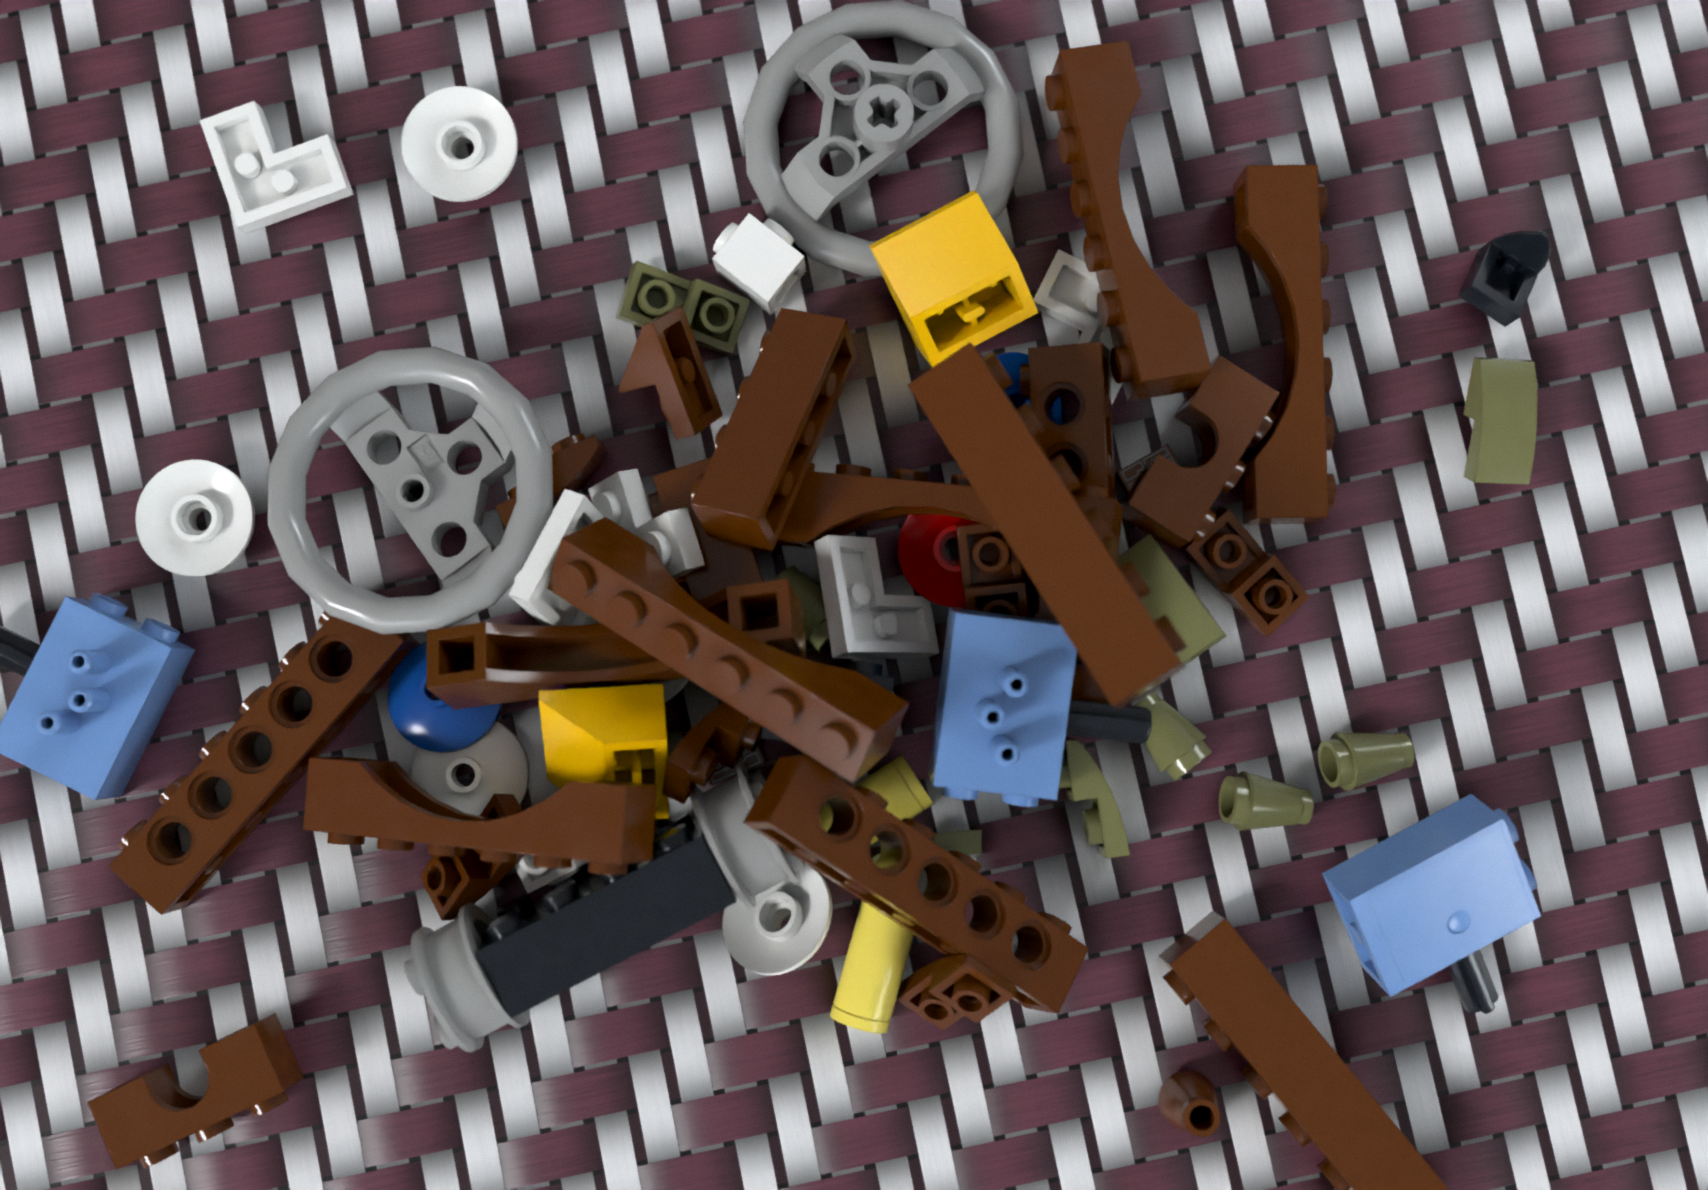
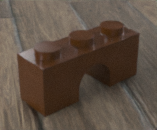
[1120,355,1279,550]
[87,1013,304,1170]

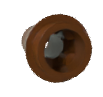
[1158,1071,1221,1137]

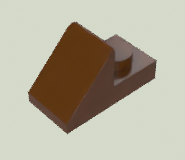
[619,306,723,440]

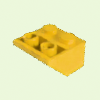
[869,190,1038,368]
[539,684,669,819]

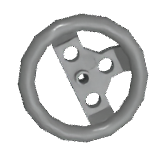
[743,0,1023,277]
[268,346,554,635]

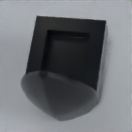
[1458,231,1550,327]

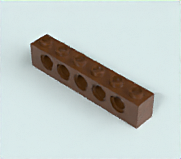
[1020,342,1118,703]
[108,611,420,915]
[743,754,1089,1014]

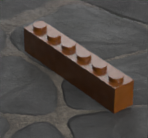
[908,342,1187,709]
[1159,911,1449,1190]

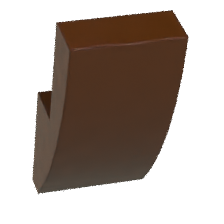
[495,433,608,528]
[1179,508,1310,637]
[955,522,1029,617]
[662,702,763,804]
[420,793,525,921]
[897,954,1017,1031]

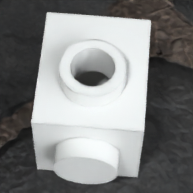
[712,213,806,315]

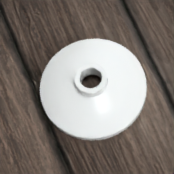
[401,86,518,202]
[135,459,255,577]
[411,721,529,816]
[722,863,832,976]

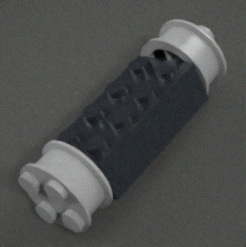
[404,763,805,1053]

